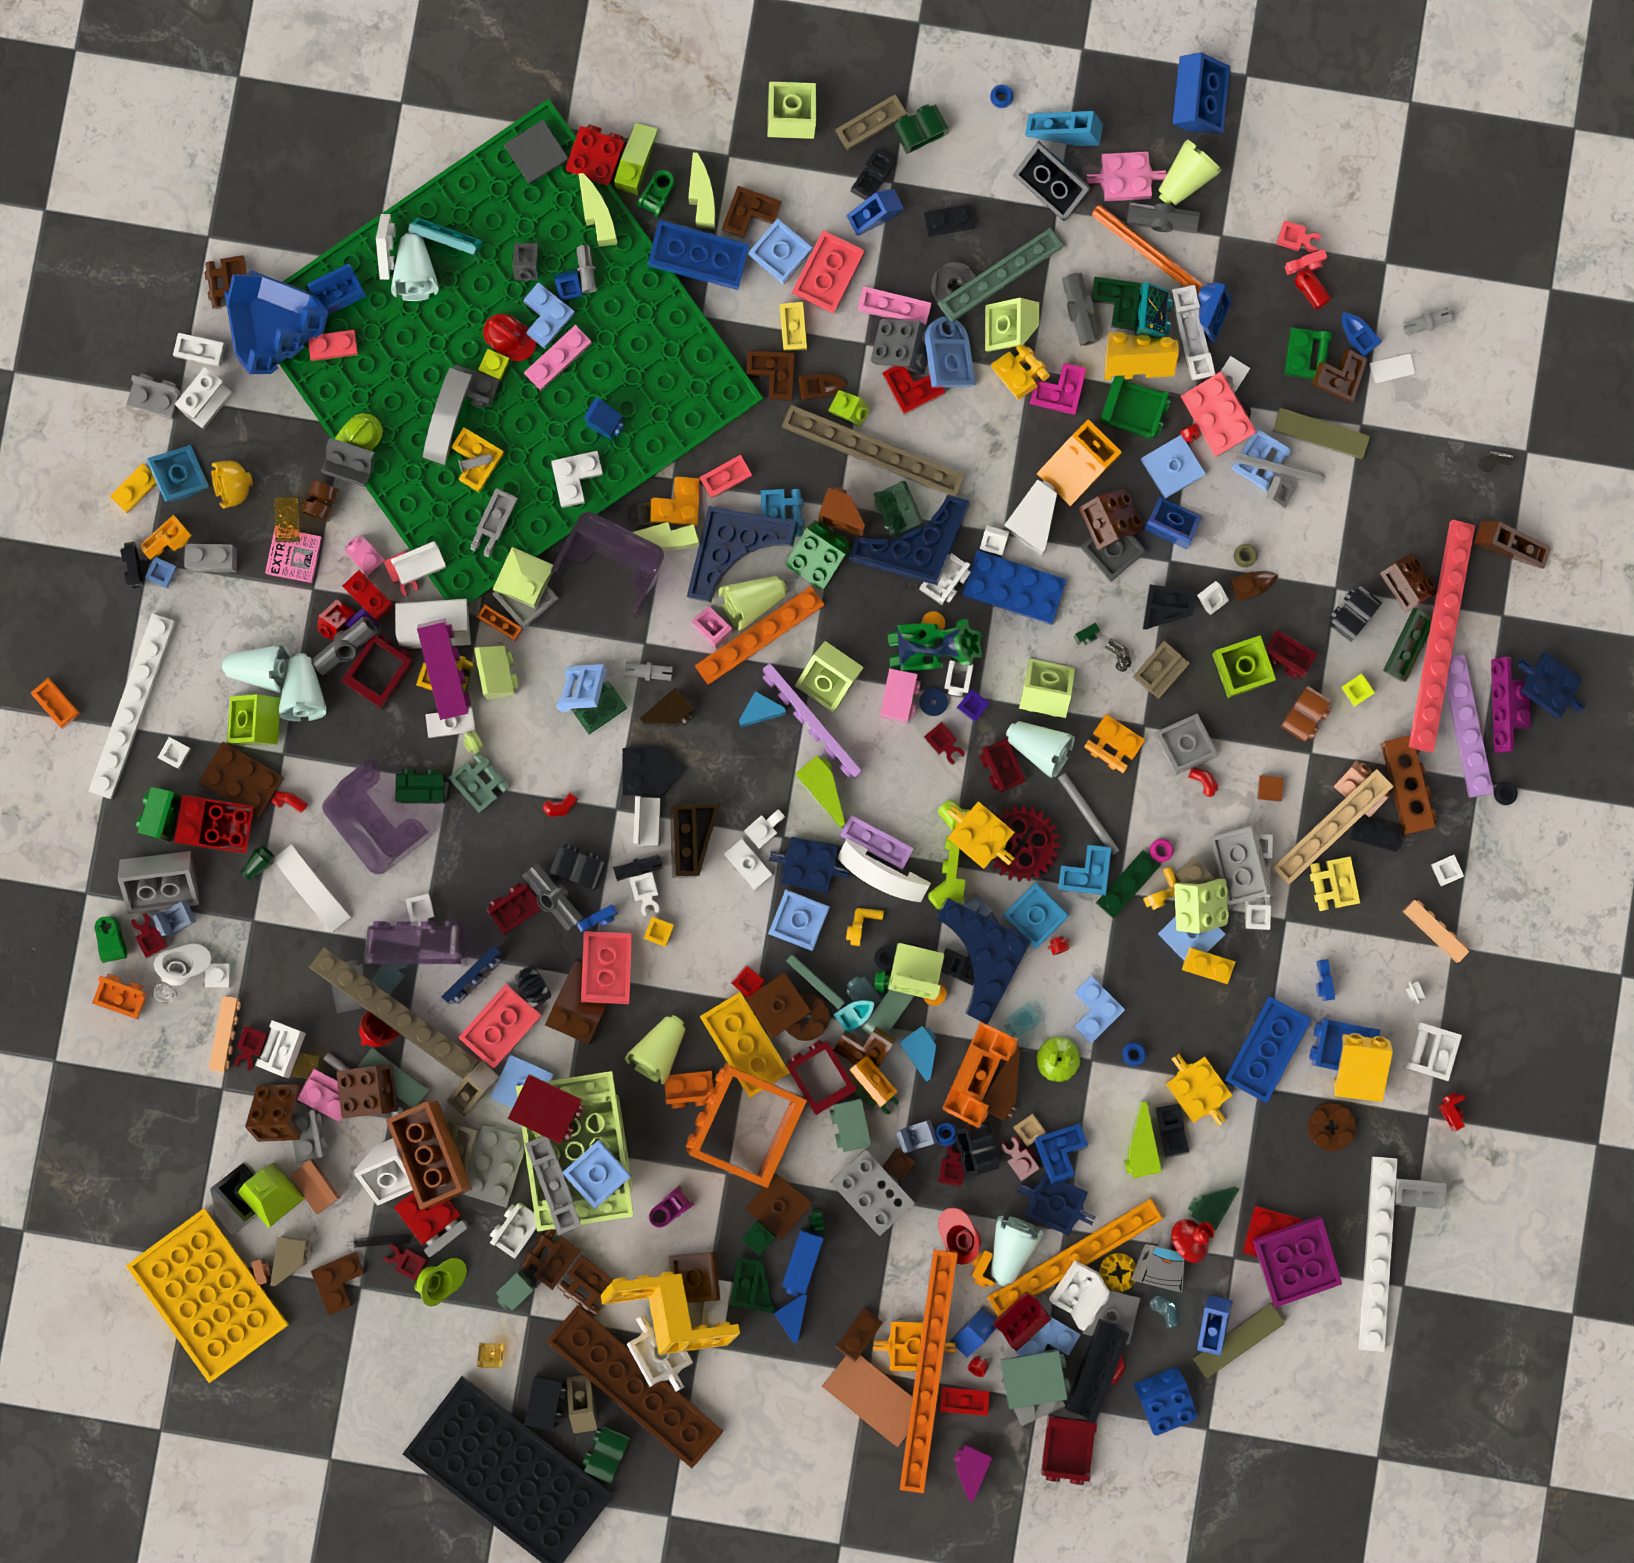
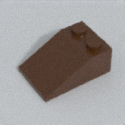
[545,960,609,1045]

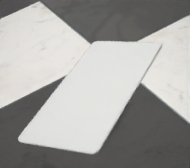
[1370,353,1415,383]

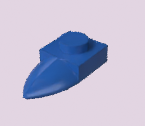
[1342,313,1382,357]

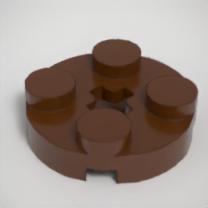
[786,993,829,1041]
[1307,1103,1356,1151]

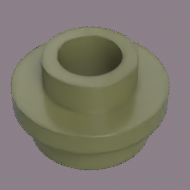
[1233,544,1257,568]

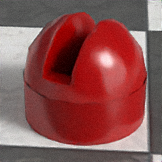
[1179,423,1200,443]
[967,1356,989,1377]

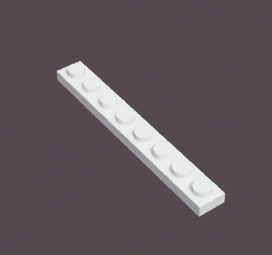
[88,614,176,800]
[1359,1157,1397,1352]

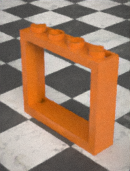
[685,1063,807,1188]

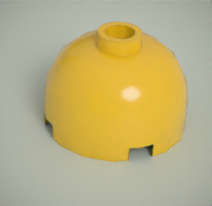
[211,460,253,509]

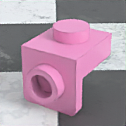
[344,535,385,576]

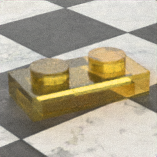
[274,497,300,543]

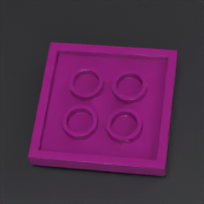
[1252,1216,1342,1308]

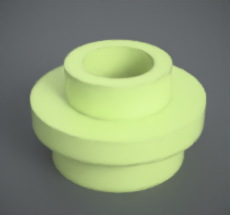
[463,731,483,754]

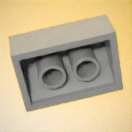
[117,851,199,914]

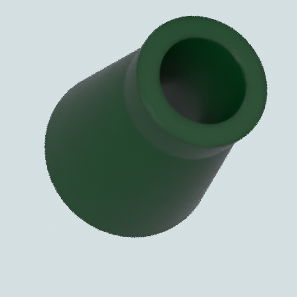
[241,845,275,881]

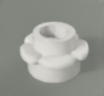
[1405,981,1425,1004]

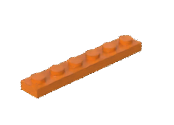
[695,586,825,686]

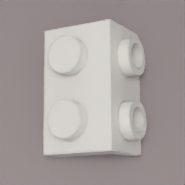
[919,553,971,605]
[490,1202,537,1259]

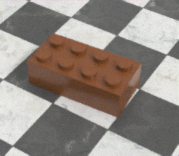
[386,1100,472,1210]

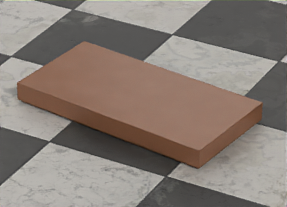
[822,1355,912,1447]

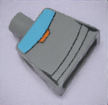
[1131,1233,1184,1293]

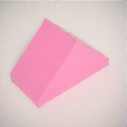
[691,606,733,649]

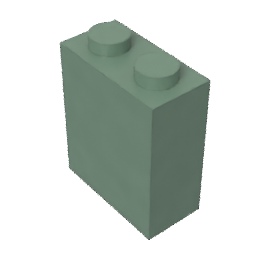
[1000,1349,1070,1409]

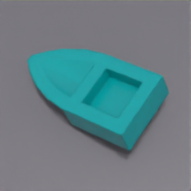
[834,1000,874,1032]

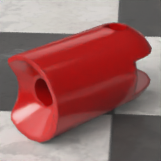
[1295,269,1332,311]

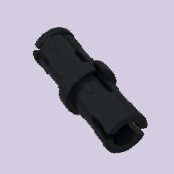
[613,854,663,882]

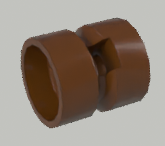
[301,480,341,522]

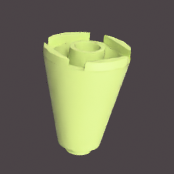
[1158,139,1222,206]
[719,576,787,631]
[624,1015,686,1084]

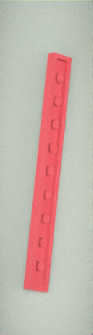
[1408,520,1475,753]

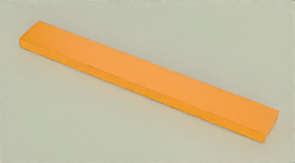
[986,1198,1163,1317]

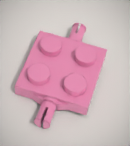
[1086,152,1166,202]

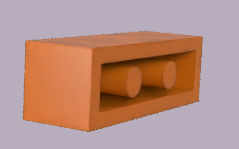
[477,605,523,642]

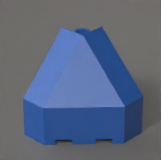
[224,270,328,374]

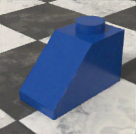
[846,189,904,236]
[584,397,625,440]
[1197,1295,1233,1356]

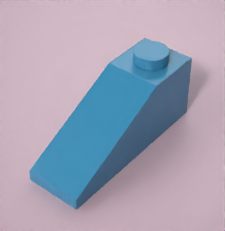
[1025,111,1103,146]

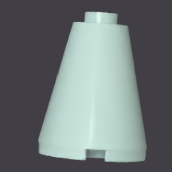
[391,232,439,301]
[222,645,291,692]
[279,653,326,721]
[1006,721,1075,778]
[991,1216,1043,1286]

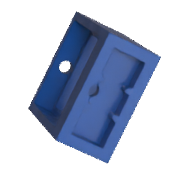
[782,1229,824,1297]

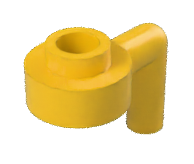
[1143,867,1178,910]
[846,908,884,946]

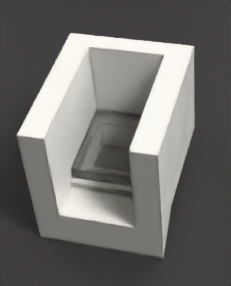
[944,661,973,697]

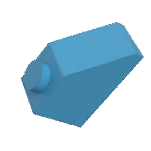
[898,1026,937,1082]

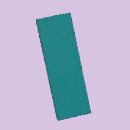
[408,218,482,255]

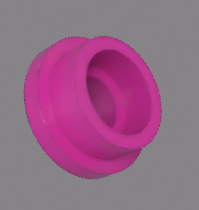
[1150,839,1174,863]

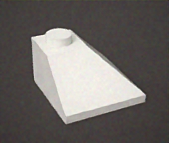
[354,1138,413,1206]

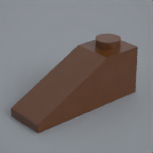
[1474,521,1551,569]
[982,1046,1020,1122]

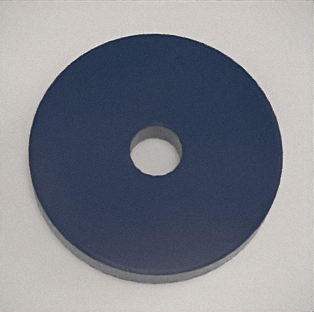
[919,688,948,717]

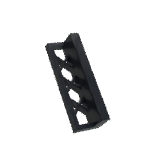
[1065,1319,1129,1424]

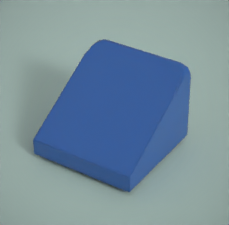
[554,269,583,301]

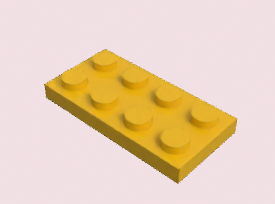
[700,992,790,1098]

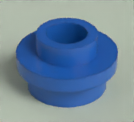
[990,85,1013,108]
[1122,1042,1146,1066]
[935,1122,957,1146]

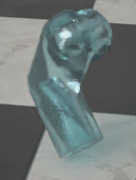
[1150,1296,1178,1328]

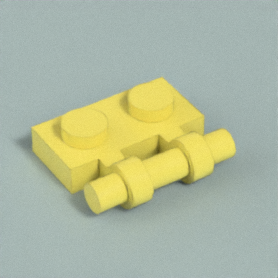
[1310,857,1360,911]

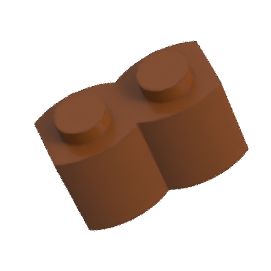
[1280,686,1332,742]

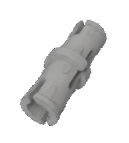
[1403,307,1453,336]
[624,662,673,682]

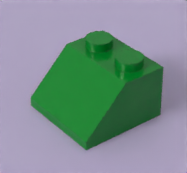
[136,787,182,842]

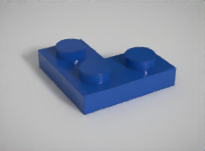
[1034,1123,1088,1185]

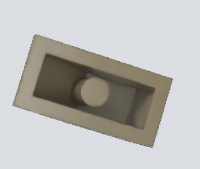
[1175,857,1215,884]
[447,1061,499,1117]
[270,1236,312,1286]
[566,1375,597,1434]

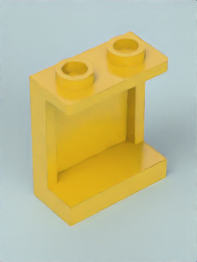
[1333,1033,1393,1102]

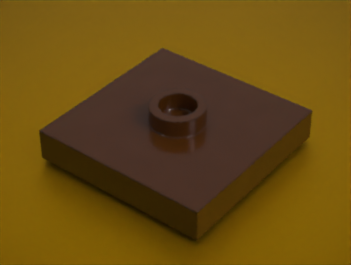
[745,972,812,1039]
[745,1172,812,1240]
[669,1251,721,1303]

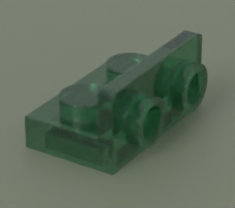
[571,681,628,735]

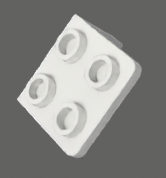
[1049,1260,1109,1331]

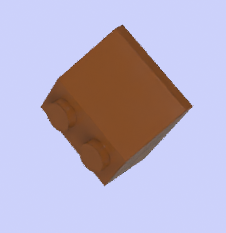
[819,487,865,538]

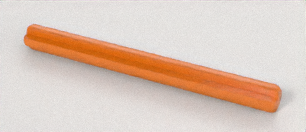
[1092,205,1205,297]

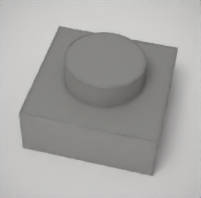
[1266,477,1295,509]

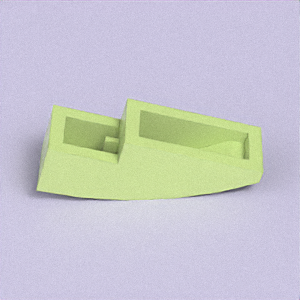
[689,153,715,230]
[579,173,617,247]
[623,522,699,551]

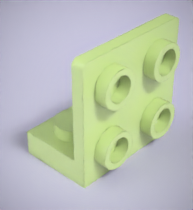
[888,943,944,1000]

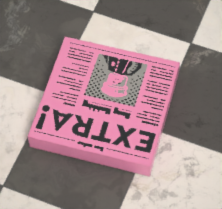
[265,527,322,583]

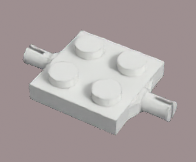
[627,1315,693,1392]

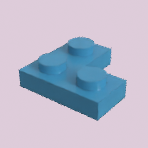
[1058,845,1112,896]

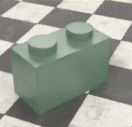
[830,1099,872,1152]
[496,1270,537,1311]

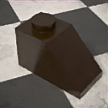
[639,688,695,727]

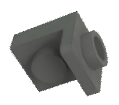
[513,243,539,281]

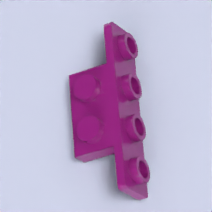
[1491,657,1531,753]

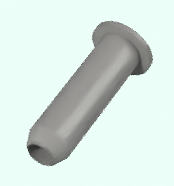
[458,454,493,473]

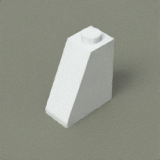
[1003,480,1057,556]

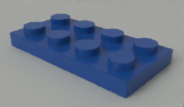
[647,220,749,290]
[962,550,1067,625]
[1224,996,1312,1103]

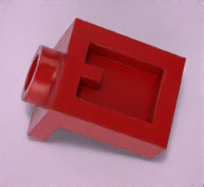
[317,599,355,641]
[1438,1092,1466,1131]

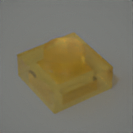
[291,1052,319,1079]
[477,1343,504,1368]

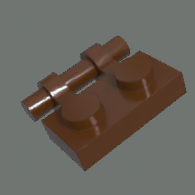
[204,255,247,309]
[520,1229,582,1290]
[557,1255,614,1317]

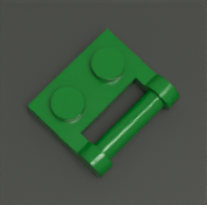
[1284,327,1333,379]

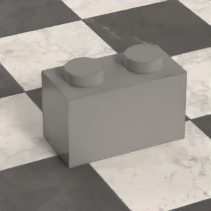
[184,544,238,573]

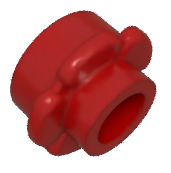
[1048,936,1070,956]

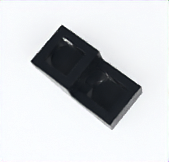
[850,148,896,200]
[941,948,974,986]
[1156,1104,1190,1158]

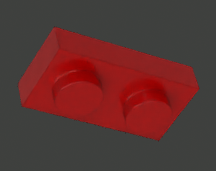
[939,1386,990,1416]

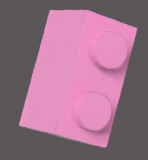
[880,669,921,723]

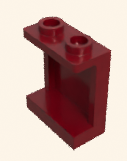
[507,1074,585,1144]
[1041,1415,1097,1485]

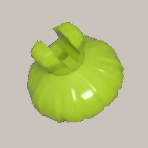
[1036,1037,1081,1082]

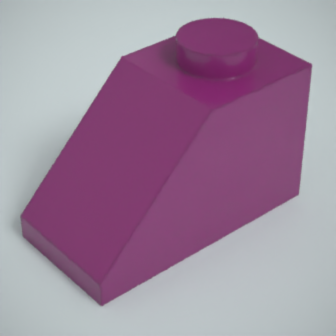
[953,1443,992,1502]

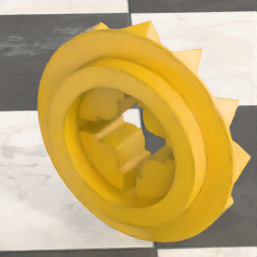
[1099,1253,1136,1292]

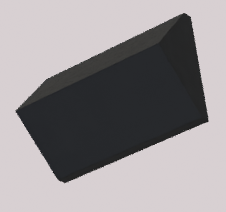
[1013,141,1091,221]

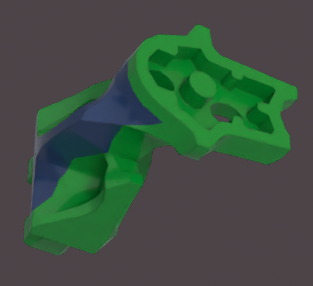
[888,619,982,672]

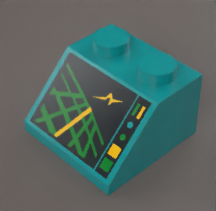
[1135,282,1173,338]

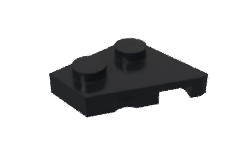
[1142,584,1197,630]

